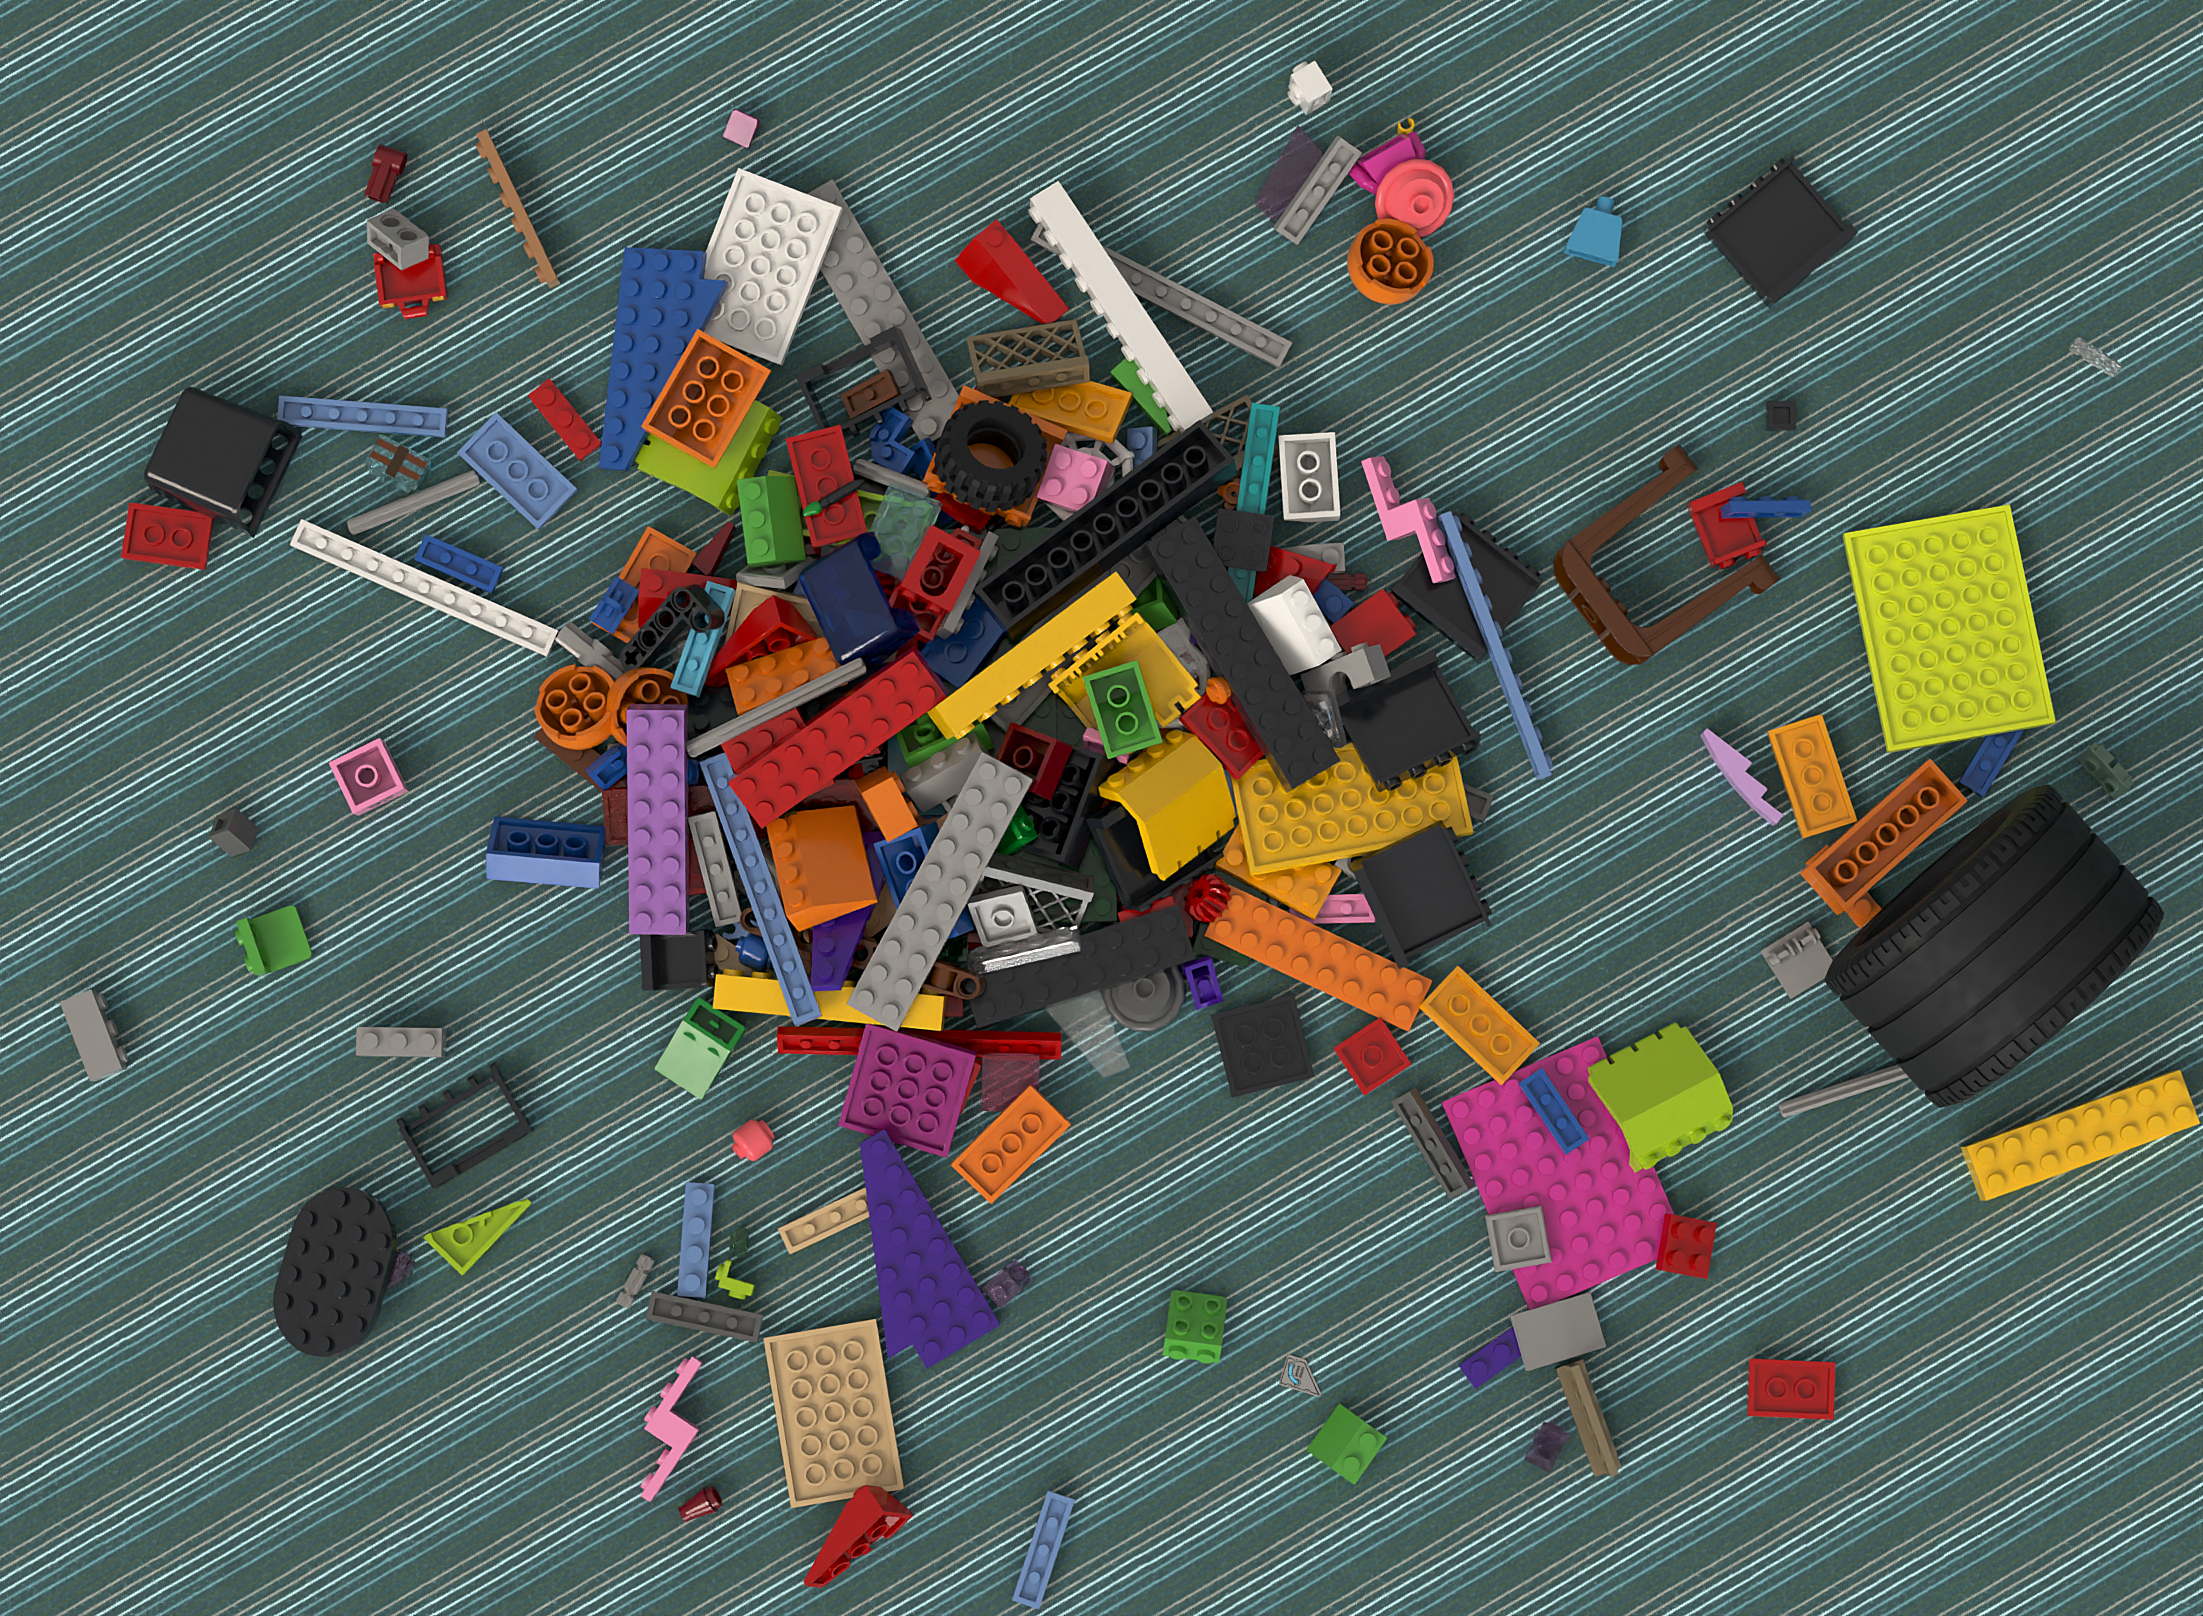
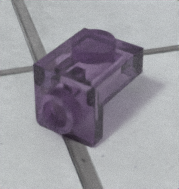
[982,1259,1032,1309]
[1524,1422,1569,1473]

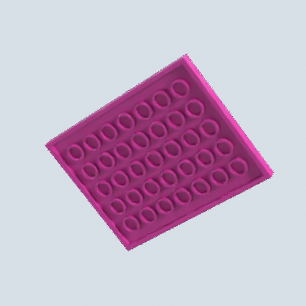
[1441,1036,1674,1310]

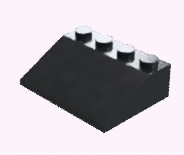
[1021,742,1118,870]

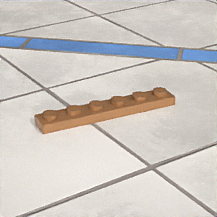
[475,129,560,289]

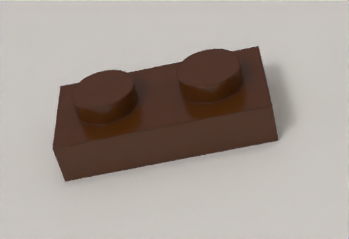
[840,369,902,420]

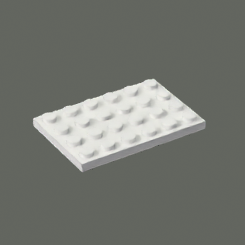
[704,168,843,366]

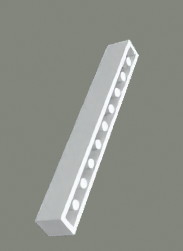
[1028,181,1213,433]

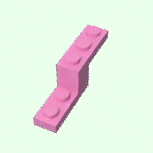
[1361,456,1456,583]
[640,1356,703,1502]

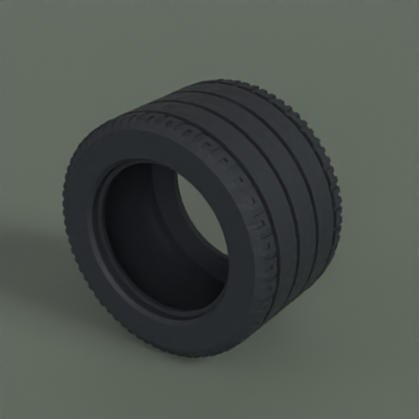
[1825,784,2164,1108]

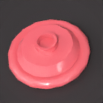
[1375,159,1455,238]

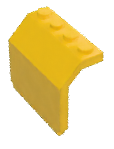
[1048,612,1201,756]
[1098,729,1237,881]

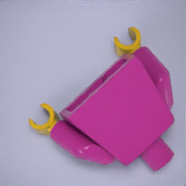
[1348,118,1426,196]

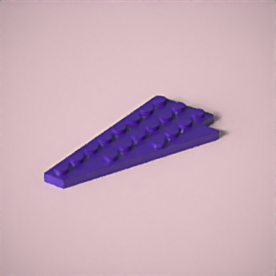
[860,1129,1000,1368]

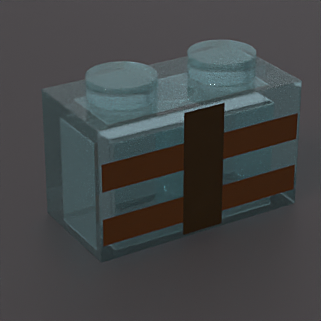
[365,434,434,494]

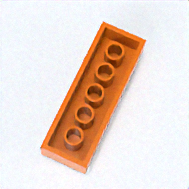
[1800,759,1968,915]

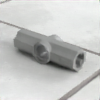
[555,621,629,682]

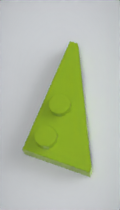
[423,1198,532,1276]

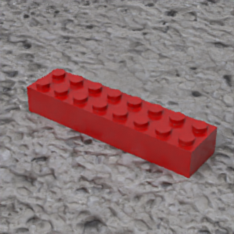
[728,645,948,829]

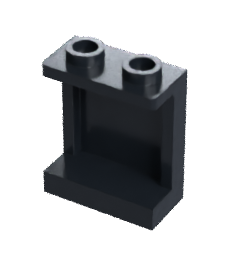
[640,929,719,991]

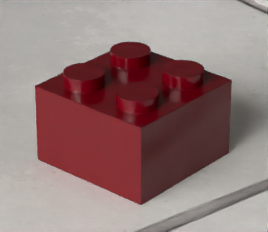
[996,722,1072,800]

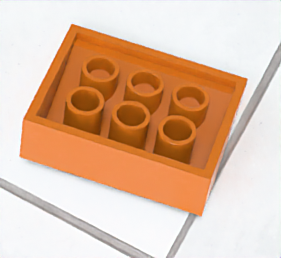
[641,329,771,469]
[766,805,878,932]

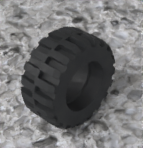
[934,400,1048,512]

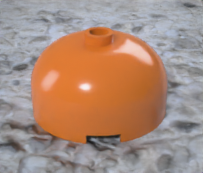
[1347,219,1434,305]
[534,664,622,750]
[605,667,688,747]

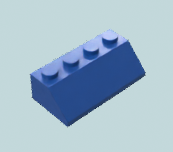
[486,817,607,889]
[873,822,974,939]

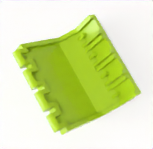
[634,400,783,517]
[1587,1022,1733,1173]

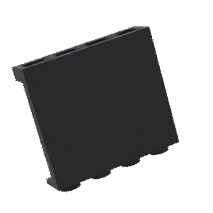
[1704,156,1858,309]
[1391,511,1543,663]
[1332,650,1481,793]
[1085,801,1224,912]
[1349,820,1492,969]

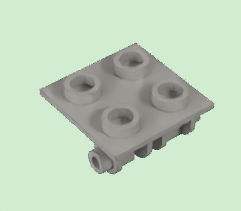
[1760,922,1833,999]

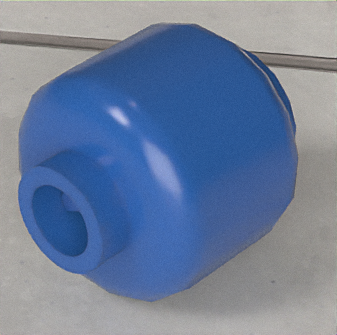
[735,933,773,972]

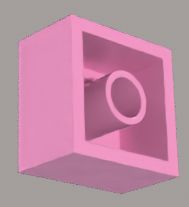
[1037,444,1114,513]
[329,738,409,816]

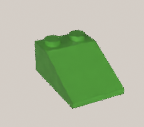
[1083,660,1163,759]

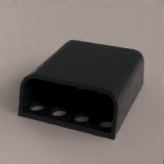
[144,386,302,538]

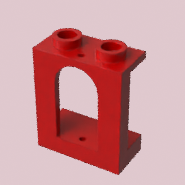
[896,525,981,616]

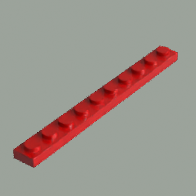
[777,1026,1061,1060]

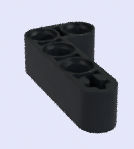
[620,584,725,670]

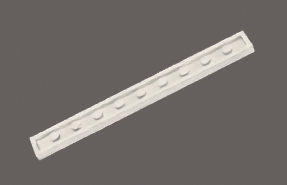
[290,519,559,657]

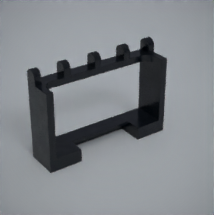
[795,326,932,437]
[396,1062,535,1188]

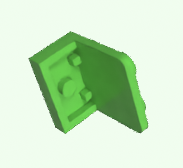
[235,905,312,976]
[1162,1290,1227,1363]

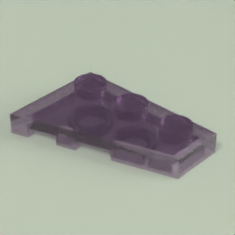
[1254,126,1324,223]

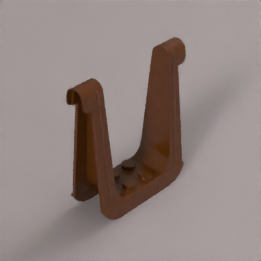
[1553,444,1780,665]

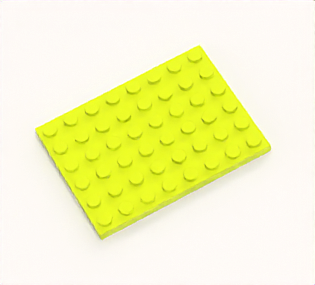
[1843,504,2056,753]

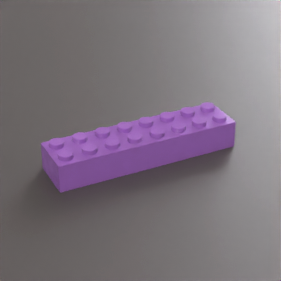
[627,704,690,935]

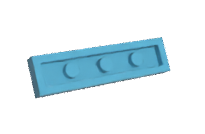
[670,581,736,697]

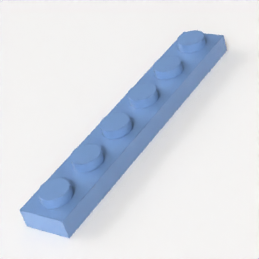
[277,396,448,438]

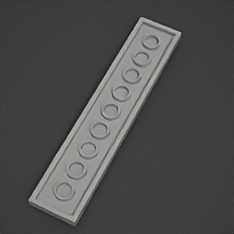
[808,179,959,443]
[847,752,1034,1032]

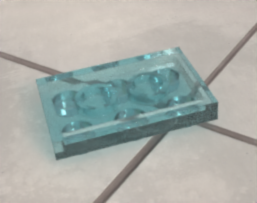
[857,484,943,579]

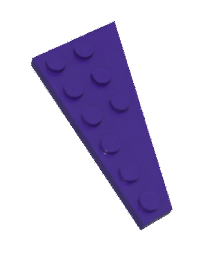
[811,831,885,991]

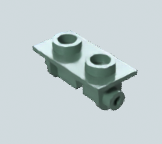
[2077,741,2134,800]

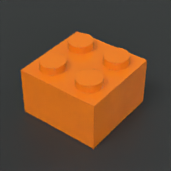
[854,765,919,842]

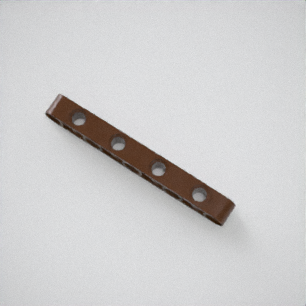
[740,907,986,999]

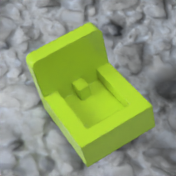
[715,1259,756,1300]

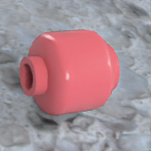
[731,1119,775,1161]

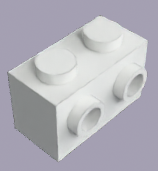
[1287,61,1332,116]

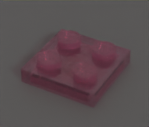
[982,1053,1039,1111]

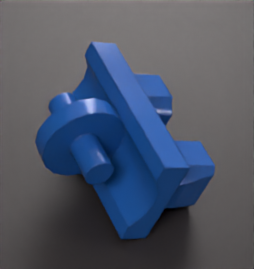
[589,576,639,635]

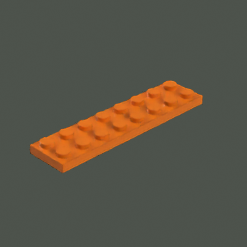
[1204,884,1432,1032]

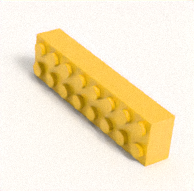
[927,572,1136,740]
[713,969,947,1031]
[1961,1070,2200,1201]

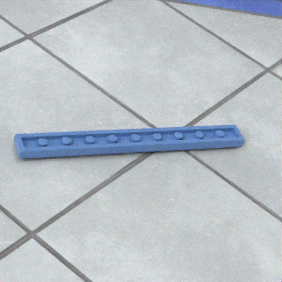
[1436,511,1553,780]
[700,752,823,1026]

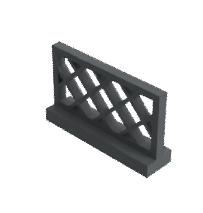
[966,852,1094,939]

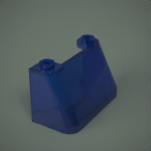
[799,531,920,666]

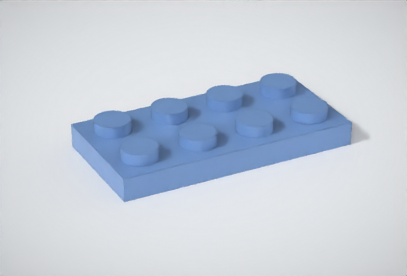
[457,413,578,530]

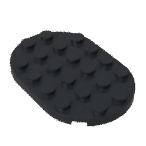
[273,1187,397,1357]

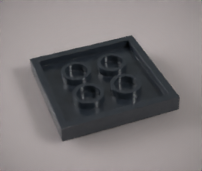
[1211,994,1315,1098]

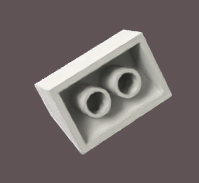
[1278,432,1340,522]
[1247,575,1342,675]

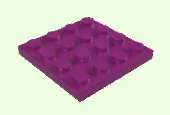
[838,1023,977,1158]

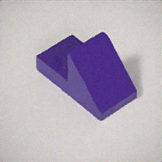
[1182,956,1223,1010]

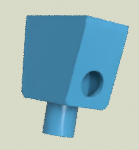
[1563,196,1622,267]

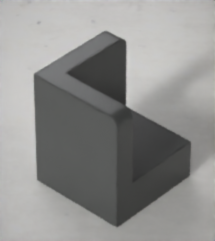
[208,809,258,857]

